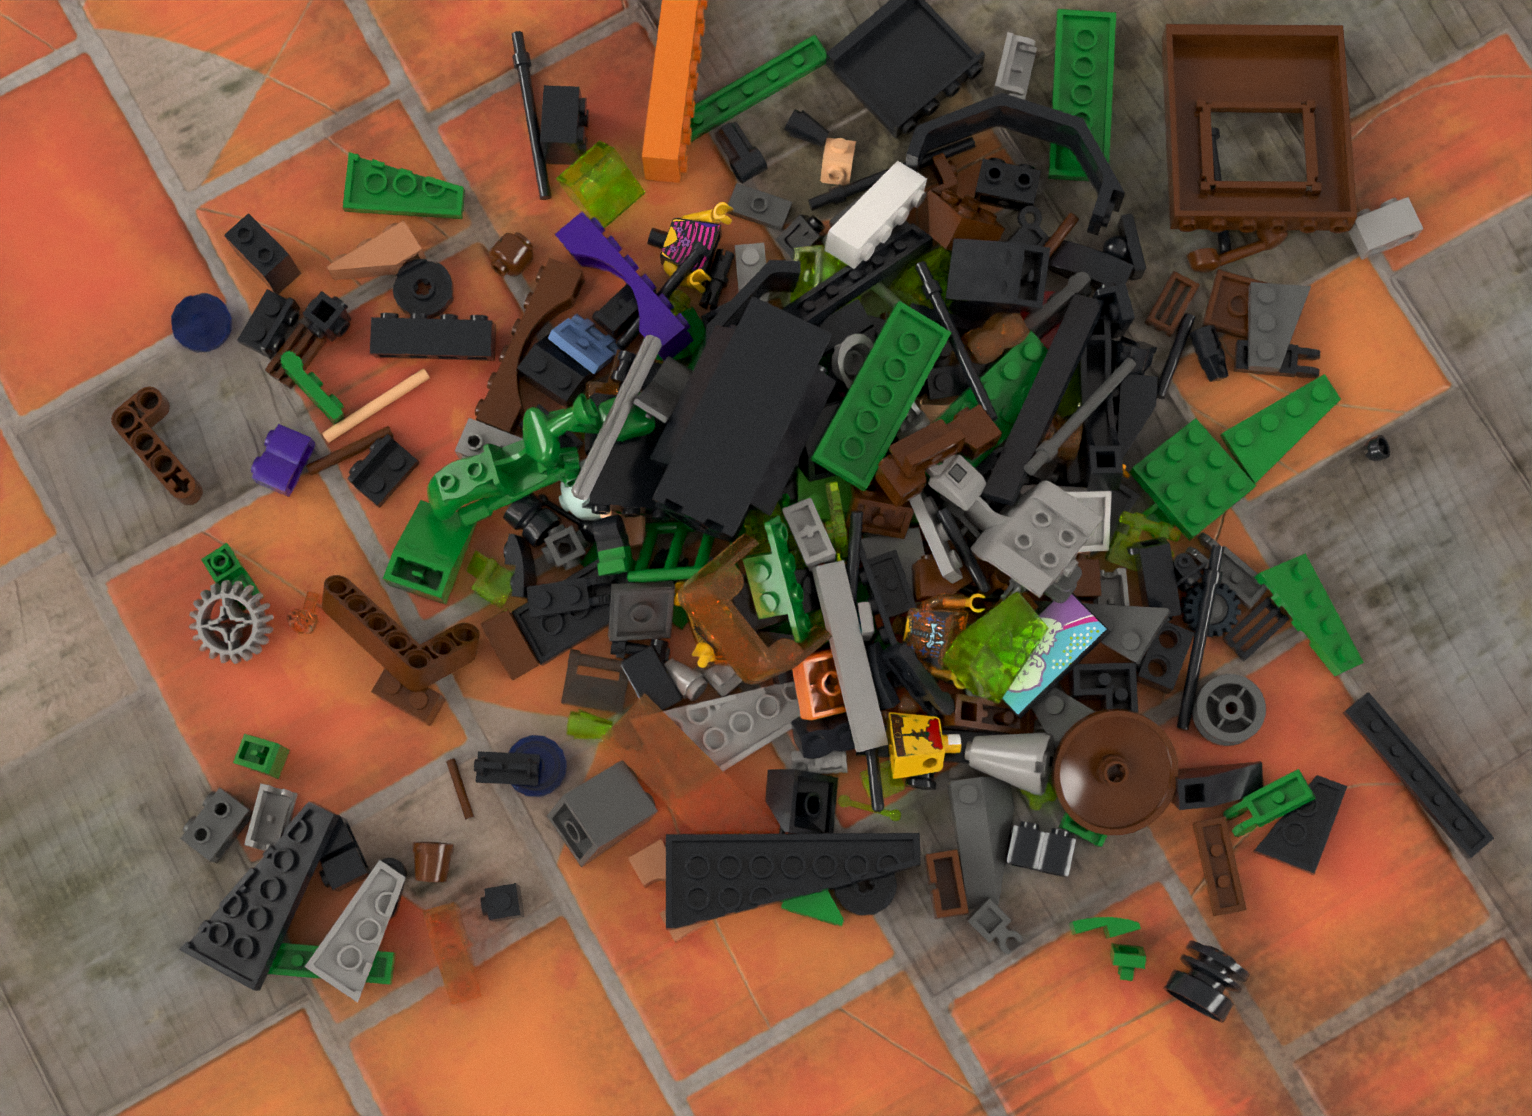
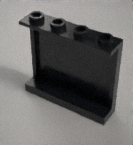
[826,0,985,139]
[582,393,670,520]

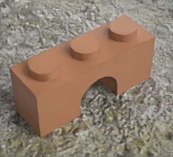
[628,839,709,942]

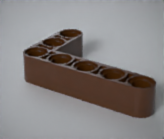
[322,575,480,691]

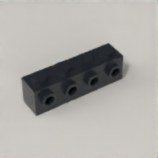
[370,313,496,361]

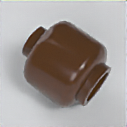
[489,232,533,277]

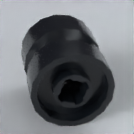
[503,492,562,548]

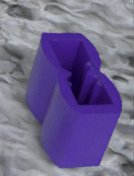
[251,424,315,497]

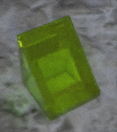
[466,550,494,582]

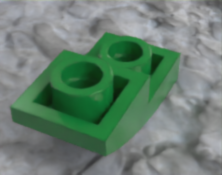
[201,543,260,611]

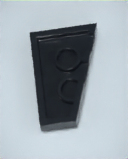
[1254,775,1347,875]

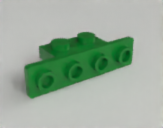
[743,515,811,643]

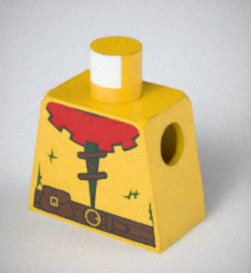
[886,712,961,779]

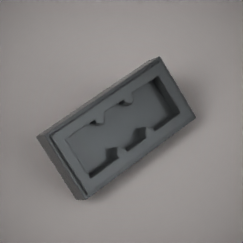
[727,183,792,232]

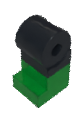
[593,514,634,576]

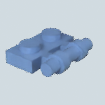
[548,314,621,375]

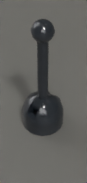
[537,494,595,544]

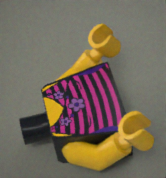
[647,202,734,293]

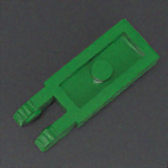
[280,350,344,424]
[1222,769,1315,837]

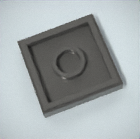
[608,581,675,641]

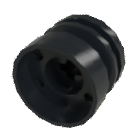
[1163,940,1250,1023]

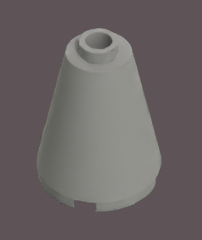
[965,733,1054,796]

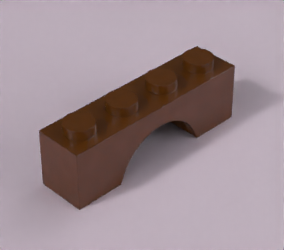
[875,404,1002,508]

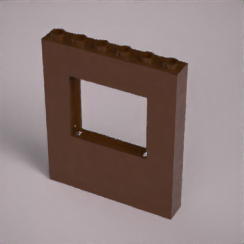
[1161,24,1357,233]

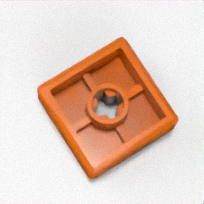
[791,649,846,720]

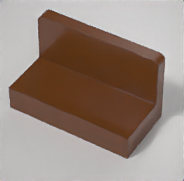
[889,419,966,479]

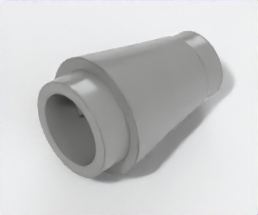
[664,658,708,701]

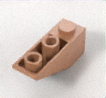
[327,220,427,280]

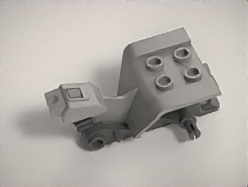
[924,454,1103,604]

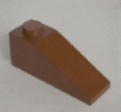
[937,694,1035,734]

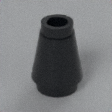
[784,109,830,147]

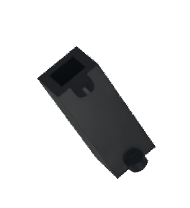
[1127,537,1181,622]

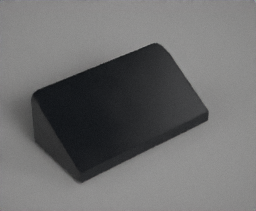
[621,644,683,714]

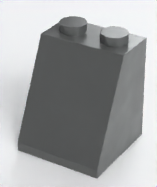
[547,760,658,867]

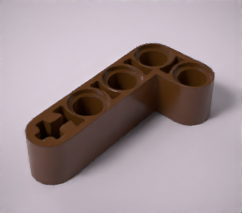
[111,386,203,505]

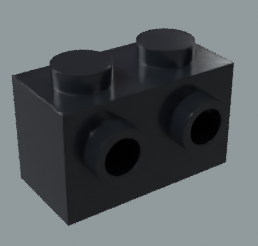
[974,158,1041,214]

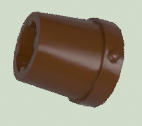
[412,842,454,882]

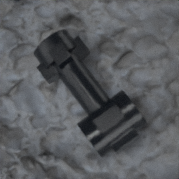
[610,639,670,664]

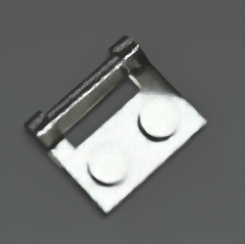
[561,649,629,714]

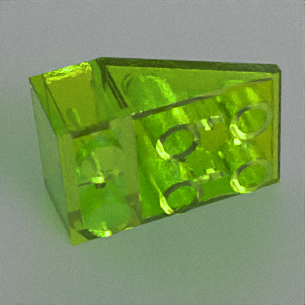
[942,592,1049,704]

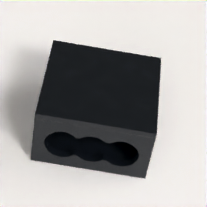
[224,213,301,294]

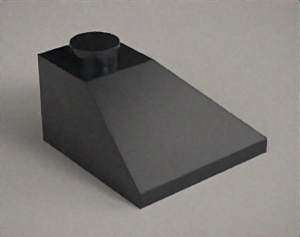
[765,769,838,834]

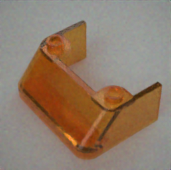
[678,533,832,685]

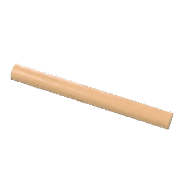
[322,368,430,443]

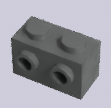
[180,788,253,863]

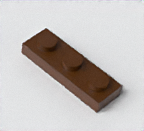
[1193,817,1247,916]

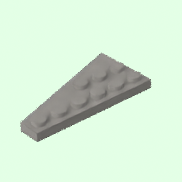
[629,682,827,799]

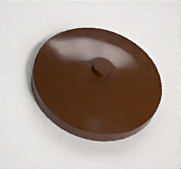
[1051,709,1179,835]

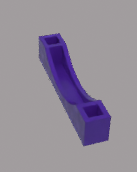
[555,211,694,361]

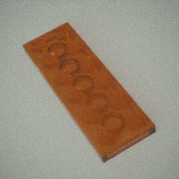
[600,693,778,834]

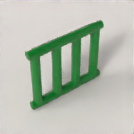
[627,516,753,582]

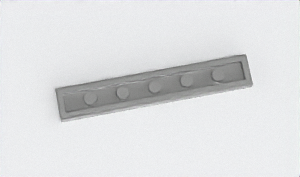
[811,560,888,752]

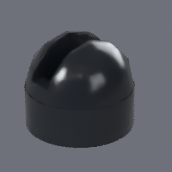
[1363,435,1390,462]

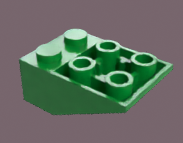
[383,500,477,605]

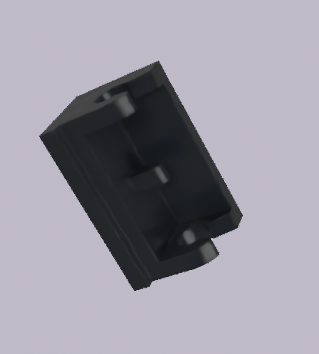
[592,276,657,340]

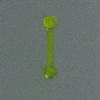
[838,795,902,821]

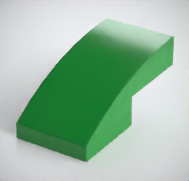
[1069,917,1141,939]

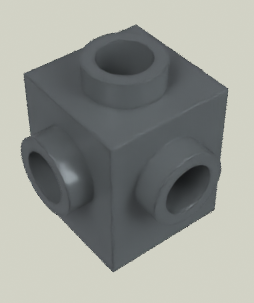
[541,524,588,571]

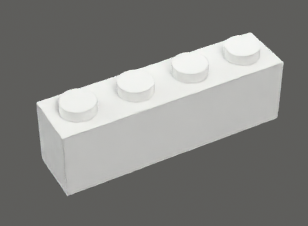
[825,161,927,269]

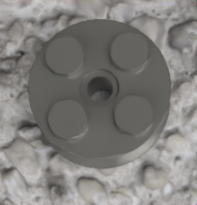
[1192,674,1266,746]

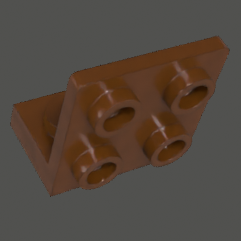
[844,471,914,539]

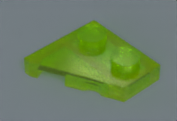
[825,481,848,562]

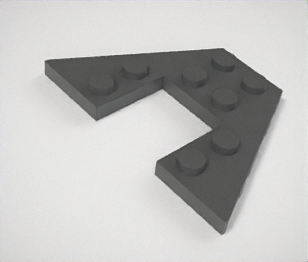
[999,600,1171,748]

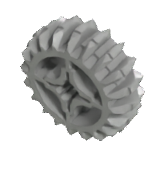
[189,580,274,664]

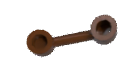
[1186,229,1288,273]

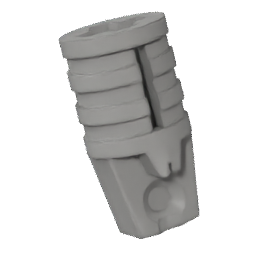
[791,750,848,774]

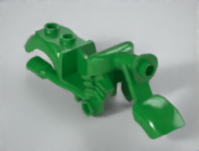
[427,392,655,526]

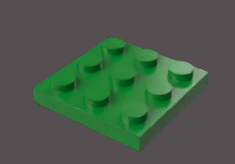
[1129,418,1256,541]

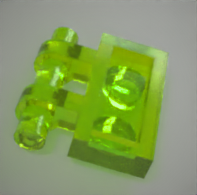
[1104,511,1181,571]

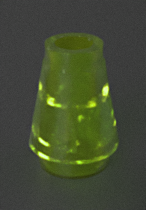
[566,709,613,740]

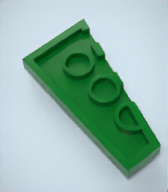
[343,152,465,219]
[1220,374,1341,484]
[1254,553,1364,677]

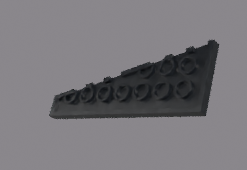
[666,833,921,930]

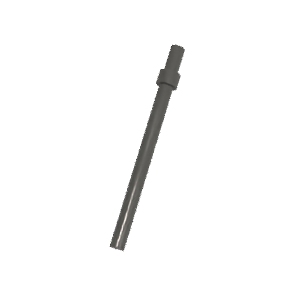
[1024,358,1136,475]

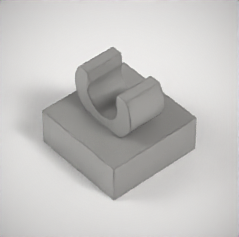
[704,659,746,697]

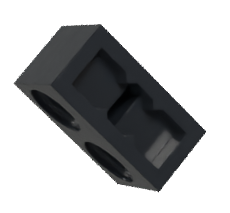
[1136,621,1195,694]

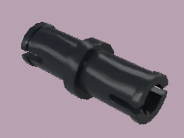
[699,249,734,311]

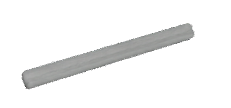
[571,335,662,500]

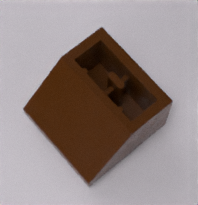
[927,189,1005,251]

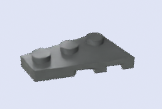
[1248,282,1311,372]

